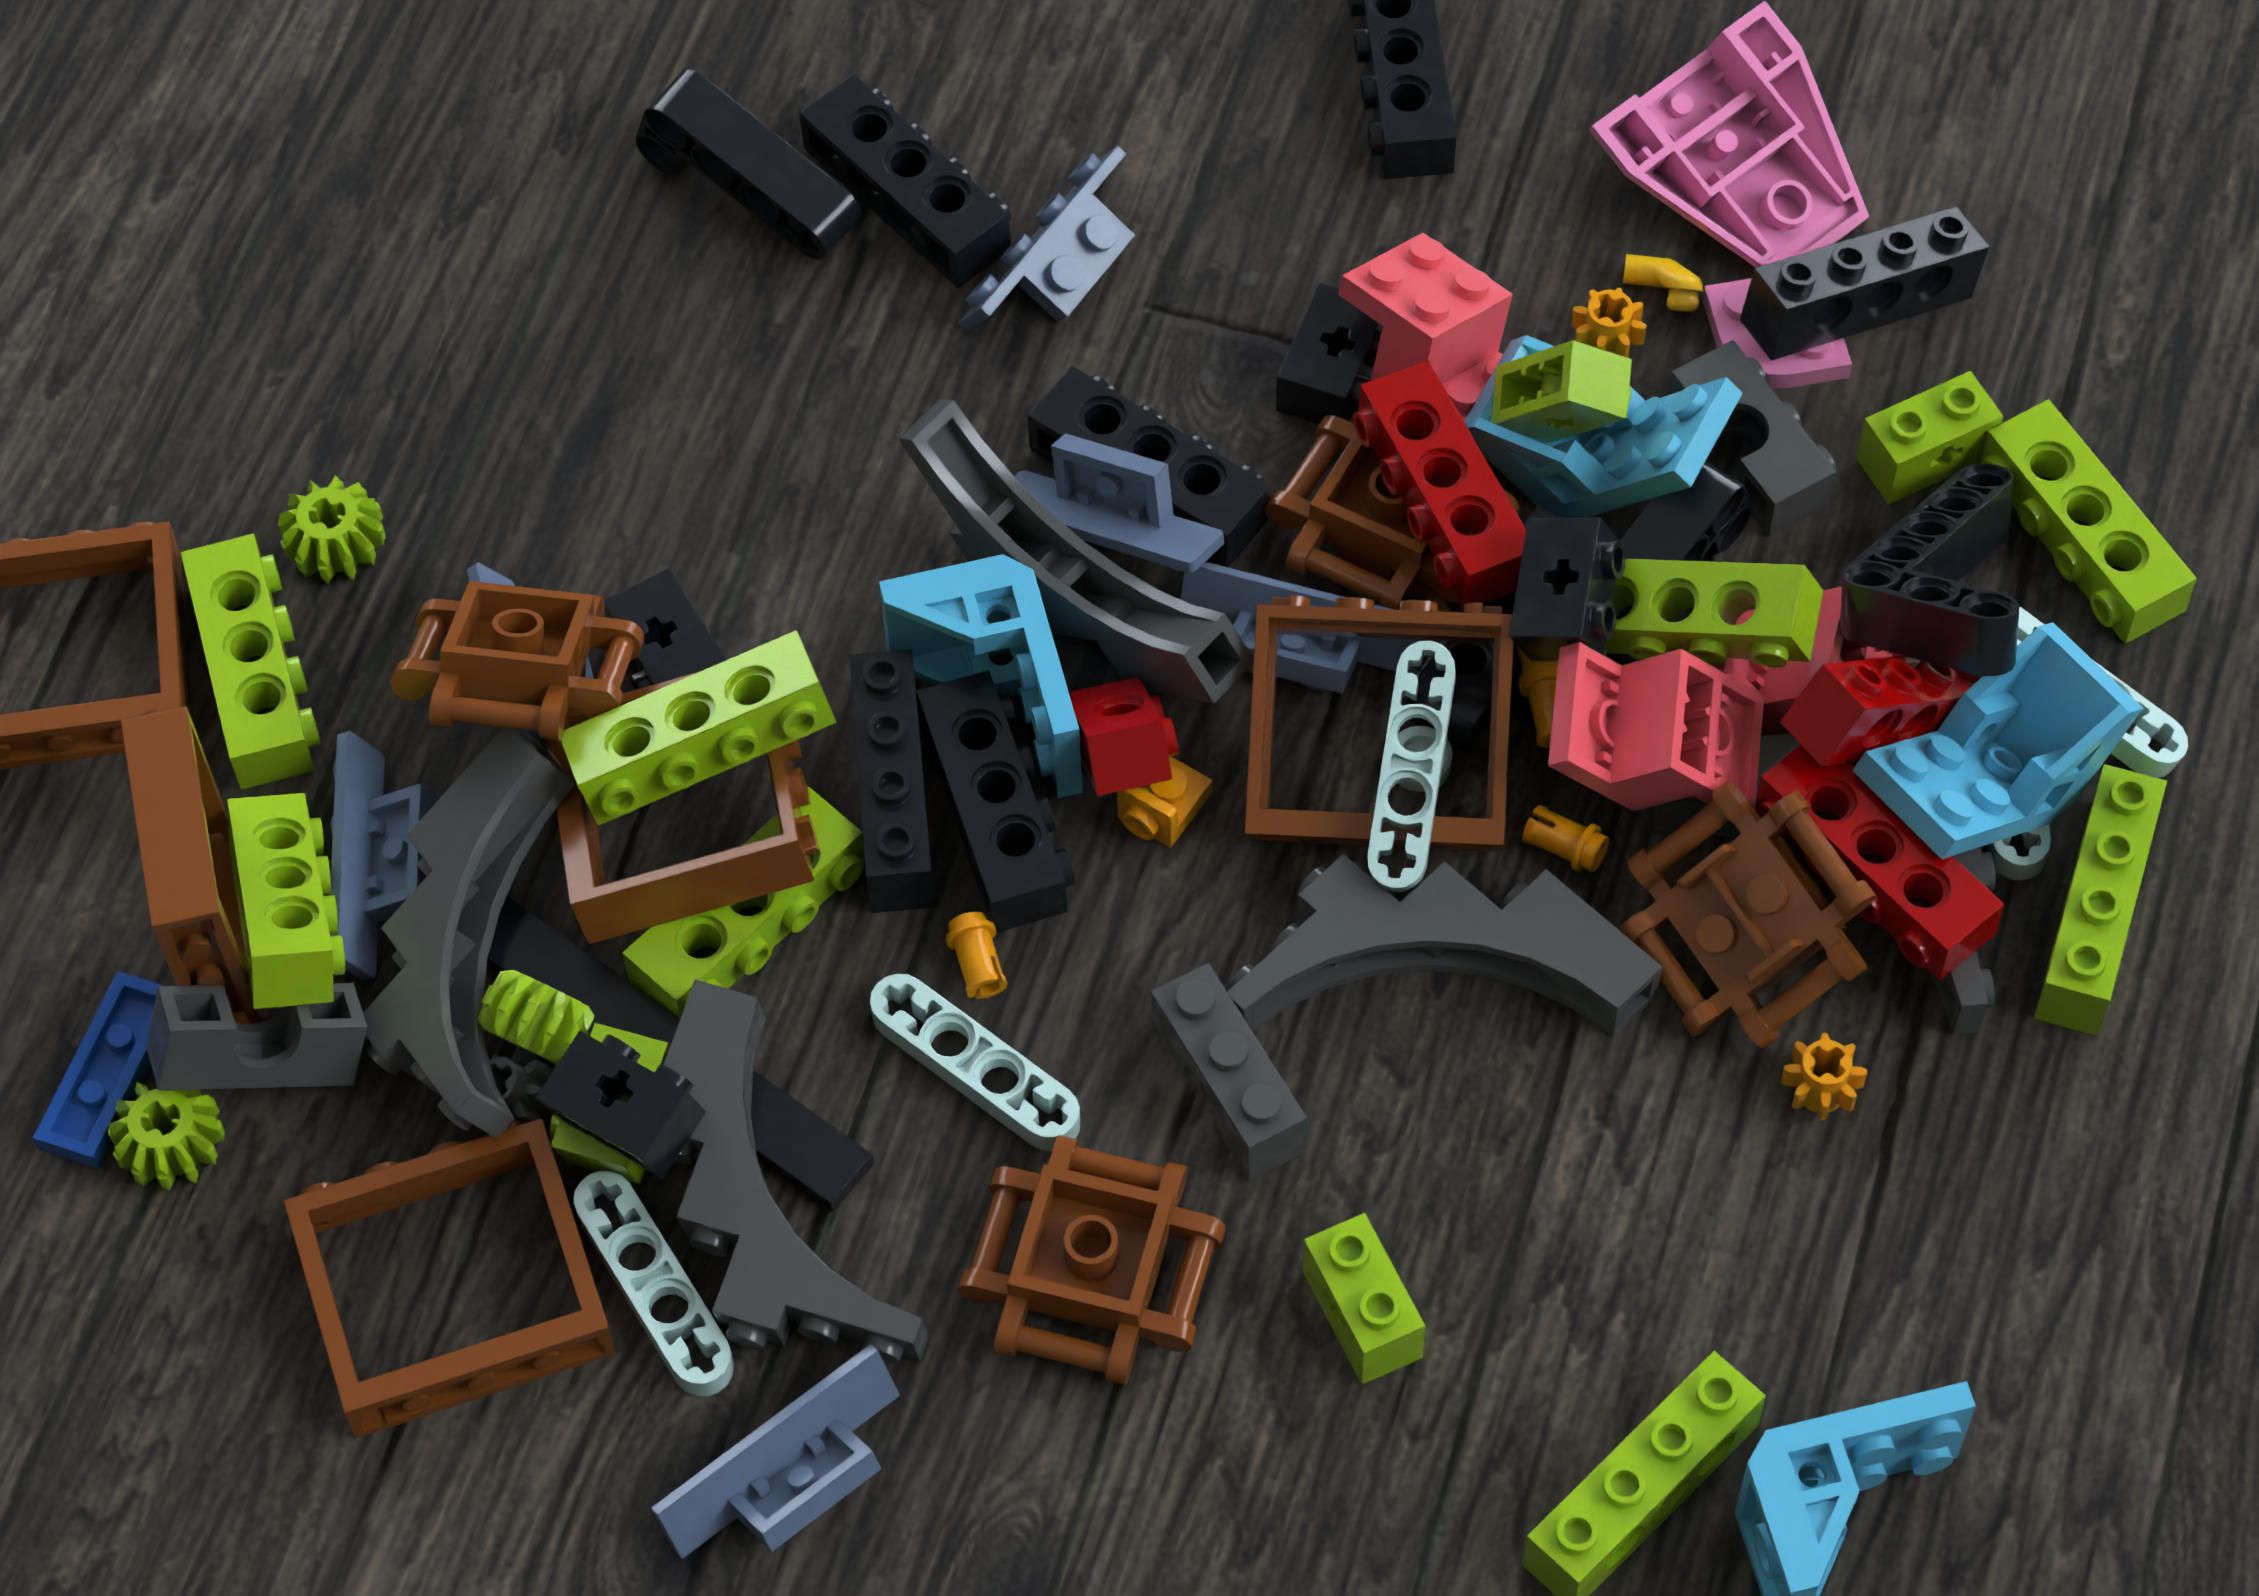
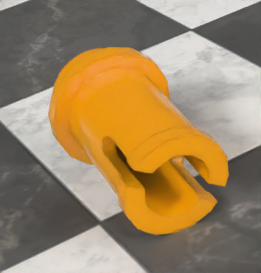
[1522,805,1609,873]
[945,912,1008,999]

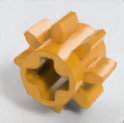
[1571,288,1647,358]
[1781,1033,1867,1120]

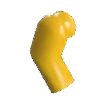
[1623,254,1703,312]

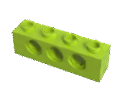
[1980,399,2197,644]
[181,533,321,790]
[1604,559,1824,668]
[561,630,837,826]
[2034,764,2167,1036]
[622,786,865,1019]
[227,793,345,1009]
[1522,1351,1766,1596]

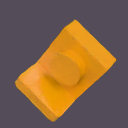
[1117,756,1213,848]

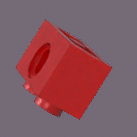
[1069,677,1179,796]

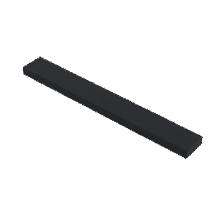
[487,896,874,1212]

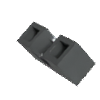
[1668,340,1837,537]
[1151,962,1307,1182]
[146,983,367,1090]

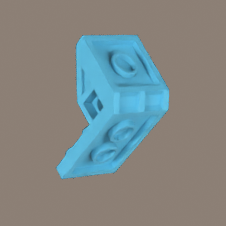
[1464,335,1743,518]
[879,554,1082,798]
[1852,622,2143,859]
[1734,1381,1976,1596]

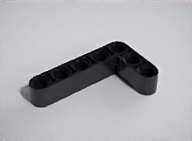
[1840,463,2019,676]

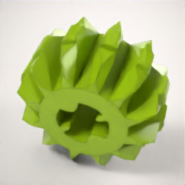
[278,475,386,585]
[477,970,595,1065]
[108,1082,225,1192]

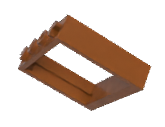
[0,521,191,770]
[1245,595,1514,852]
[546,672,820,944]
[121,706,265,1024]
[283,1118,616,1439]

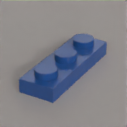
[33,971,164,1169]

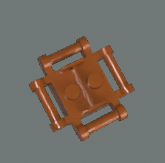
[1265,415,1519,610]
[390,581,644,740]
[1618,781,1877,1048]
[957,1135,1226,1385]

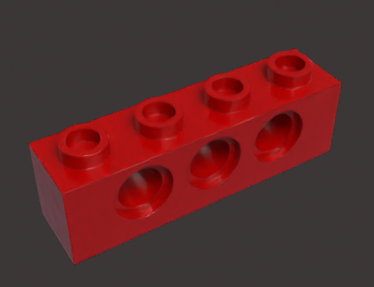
[1353,360,1526,607]
[1780,656,1982,767]
[1755,744,2005,981]

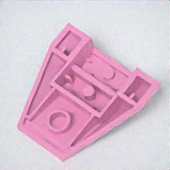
[1589,1,1869,268]

